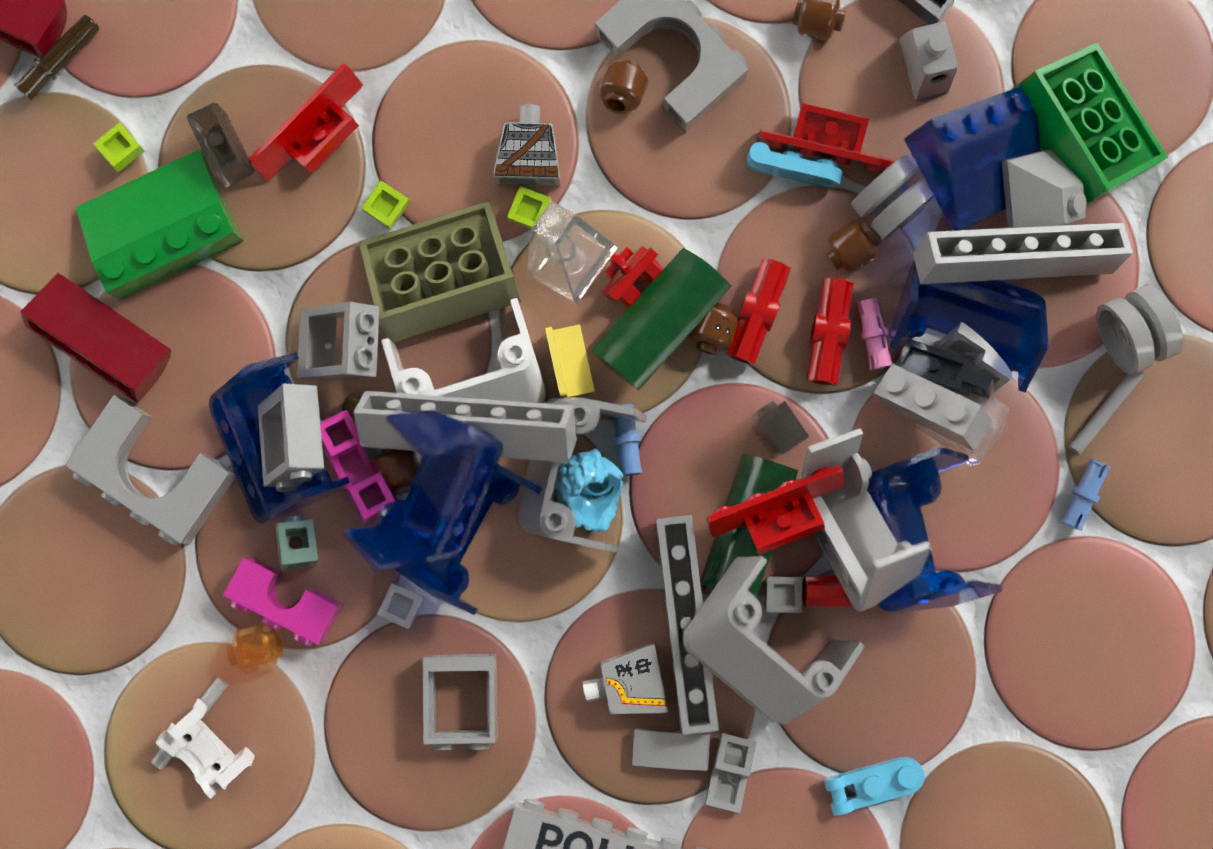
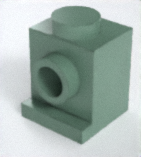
[275,516,318,571]

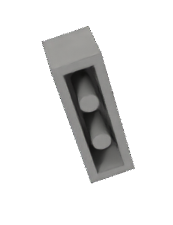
[874,364,993,451]

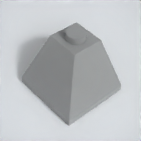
[1002,150,1087,228]

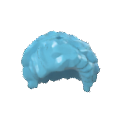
[555,449,624,533]

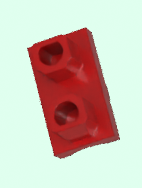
[601,246,663,308]

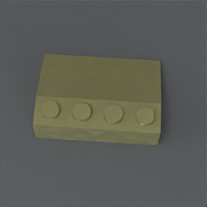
[359,201,521,342]

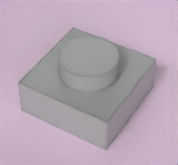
[765,576,802,613]
[377,582,425,629]

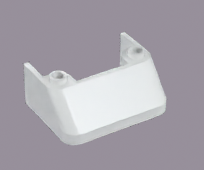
[381,298,546,403]

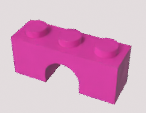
[320,410,396,525]
[223,557,343,646]

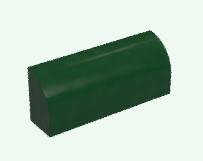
[591,248,732,390]
[700,454,799,598]

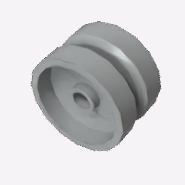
[850,153,942,241]
[1096,284,1183,375]

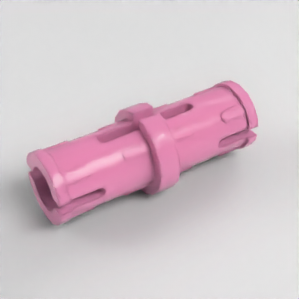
[856,298,892,370]

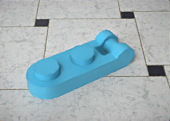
[746,142,842,188]
[823,757,925,816]

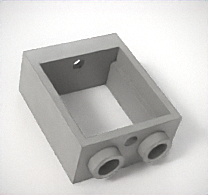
[297,302,379,382]
[258,384,324,492]
[423,654,498,750]

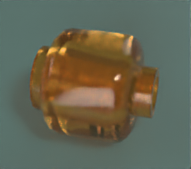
[227,624,283,674]

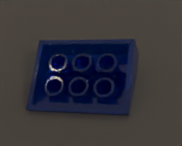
[904,86,1041,231]

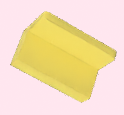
[545,324,595,398]

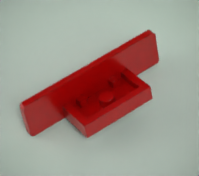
[248,64,363,180]
[758,102,895,173]
[706,465,844,555]

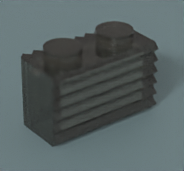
[186,102,255,187]
[751,400,810,458]

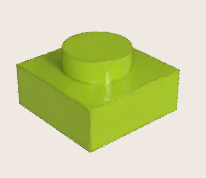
[93,123,145,172]
[361,180,410,230]
[507,186,552,233]

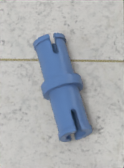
[613,404,643,476]
[1060,459,1111,531]

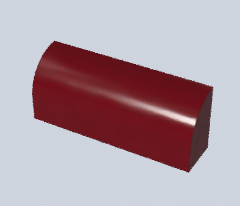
[0,0,67,59]
[20,273,171,403]

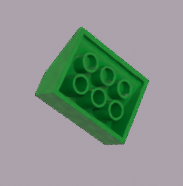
[1008,43,1168,205]
[76,149,244,299]

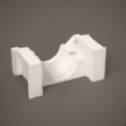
[156,698,255,799]

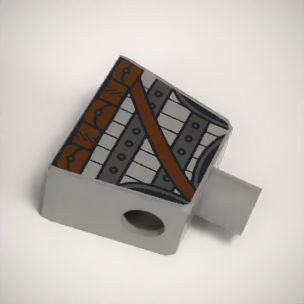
[494,104,561,186]

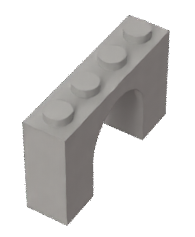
[595,0,749,133]
[65,395,238,545]

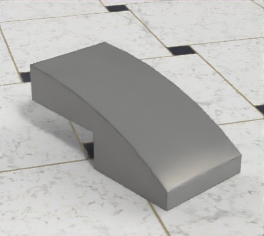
[939,322,1013,395]
[632,728,710,771]
[704,733,757,814]

